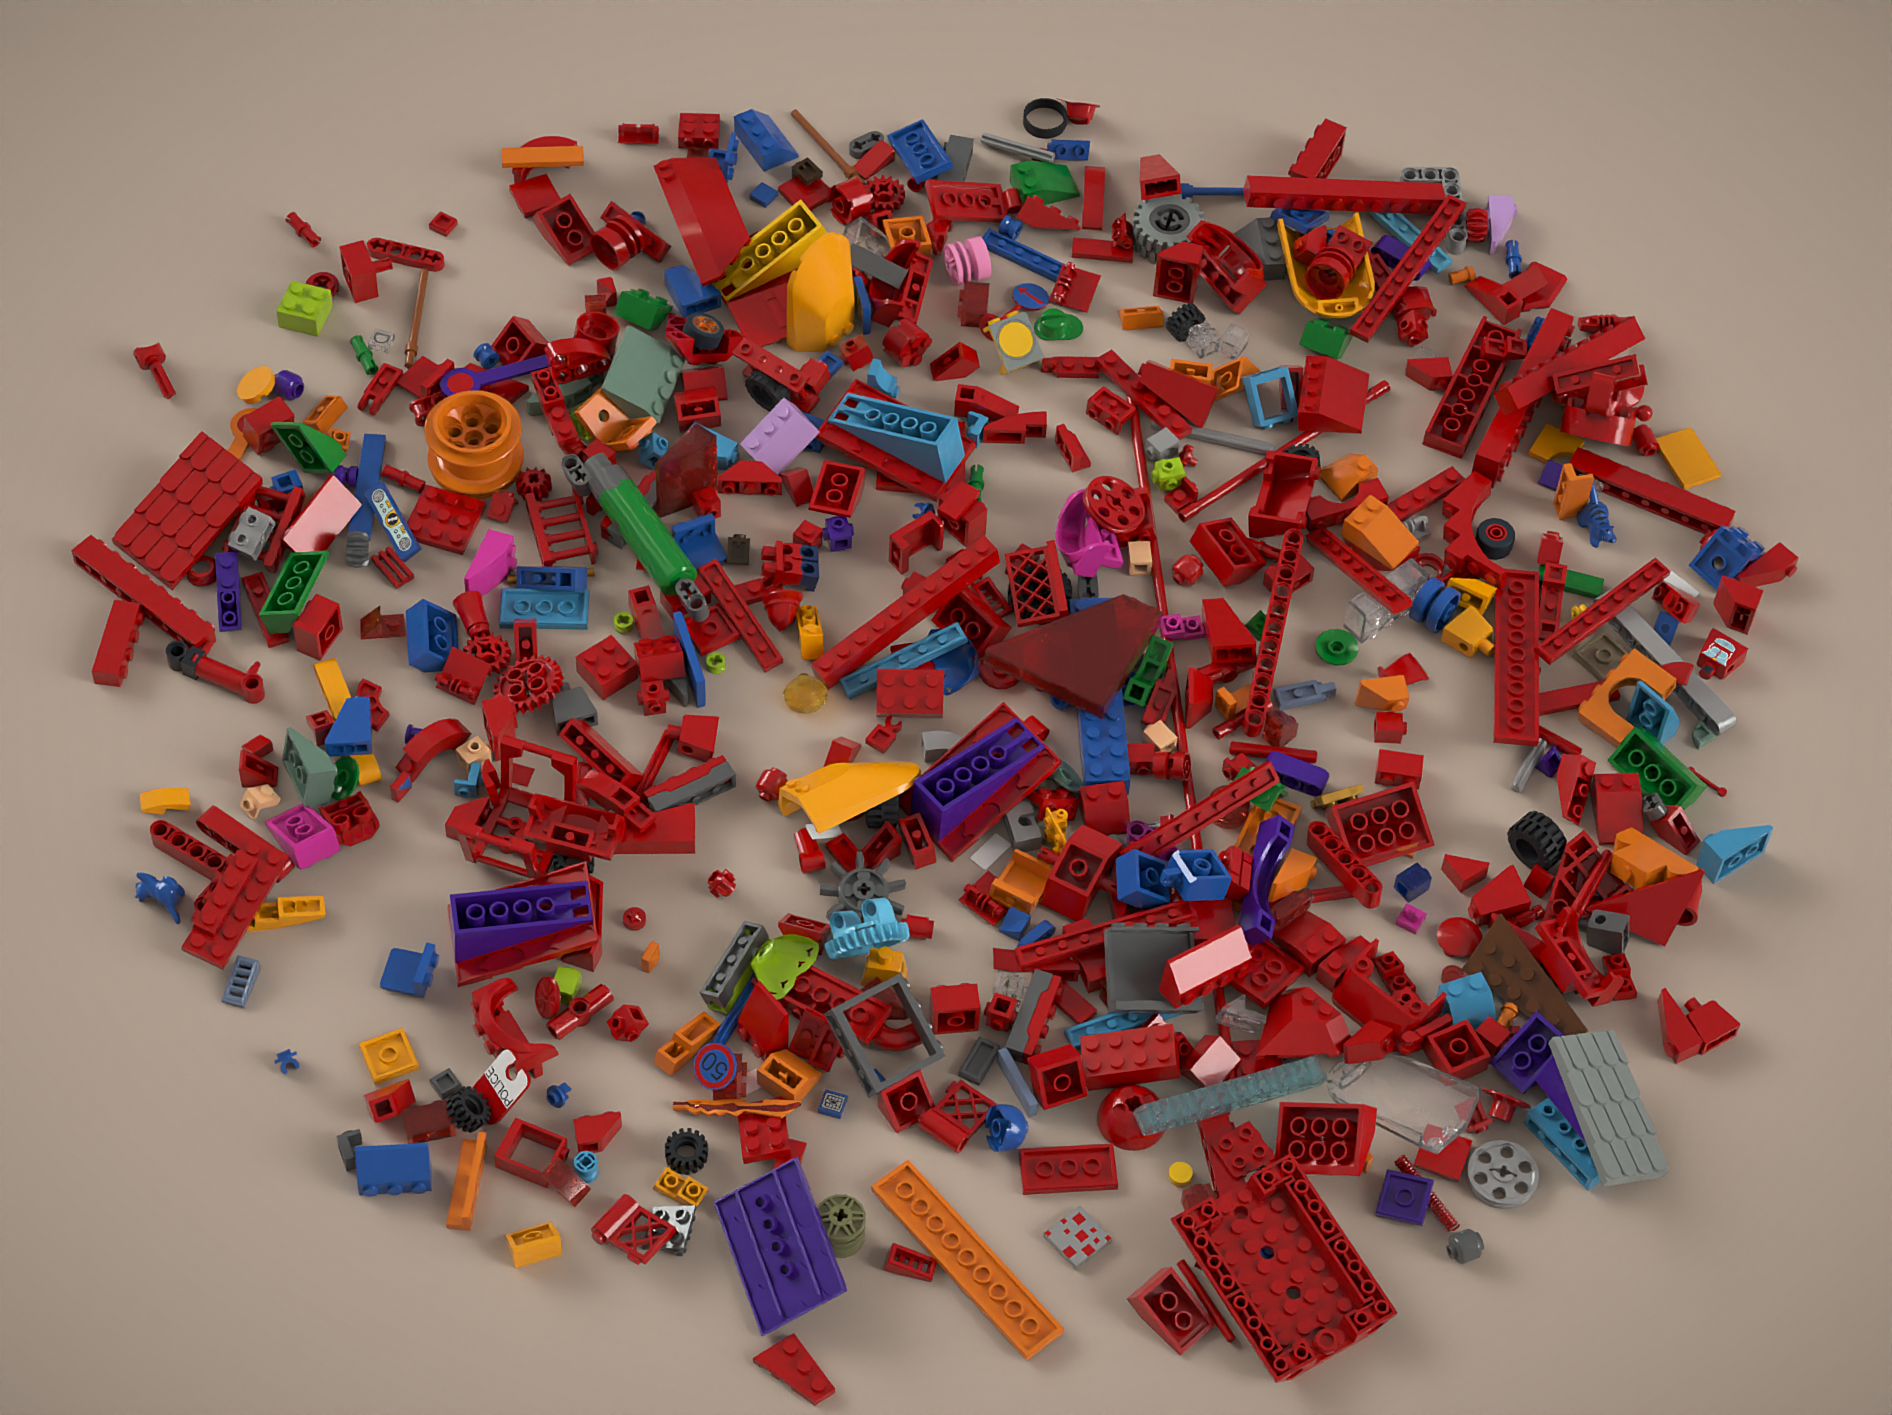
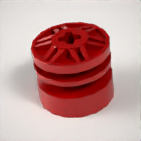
[590,215,645,270]
[1304,245,1356,300]
[573,312,620,361]

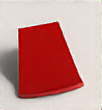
[1377,653,1429,686]

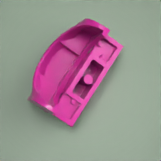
[1055,489,1123,578]

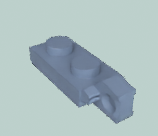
[1273,680,1336,711]

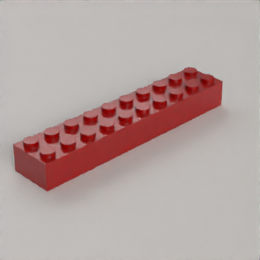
[1471,308,1575,489]

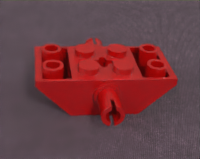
[1037,824,1123,922]

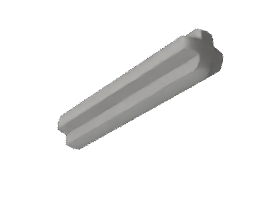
[1511,738,1547,792]

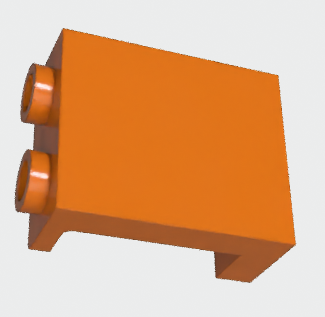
[988,849,1053,915]

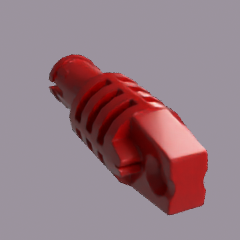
[1577,314,1636,333]

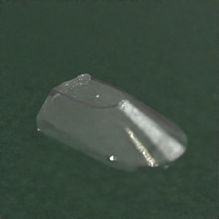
[1327,1051,1479,1154]

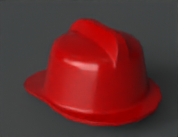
[1056,98,1100,125]

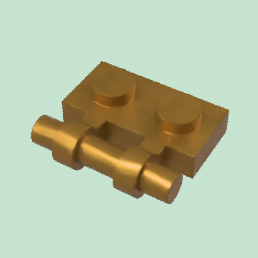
[1310,784,1364,809]

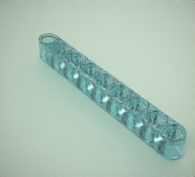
[1133,1056,1327,1136]

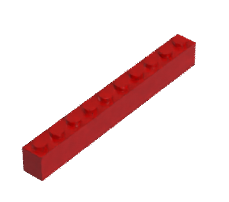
[1243,175,1446,215]
[1493,317,1645,416]
[811,535,1000,690]

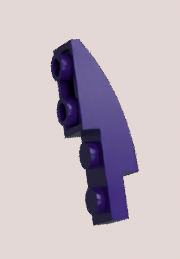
[215,551,242,632]

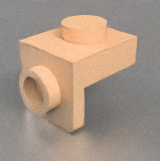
[240,784,281,819]

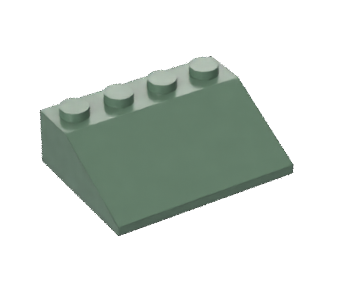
[601,326,685,425]

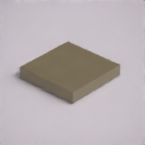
[1572,630,1629,681]

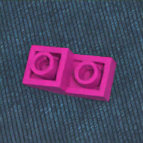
[1158,614,1205,640]

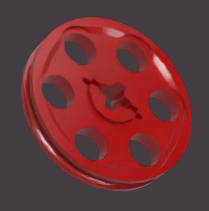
[1083,476,1145,534]

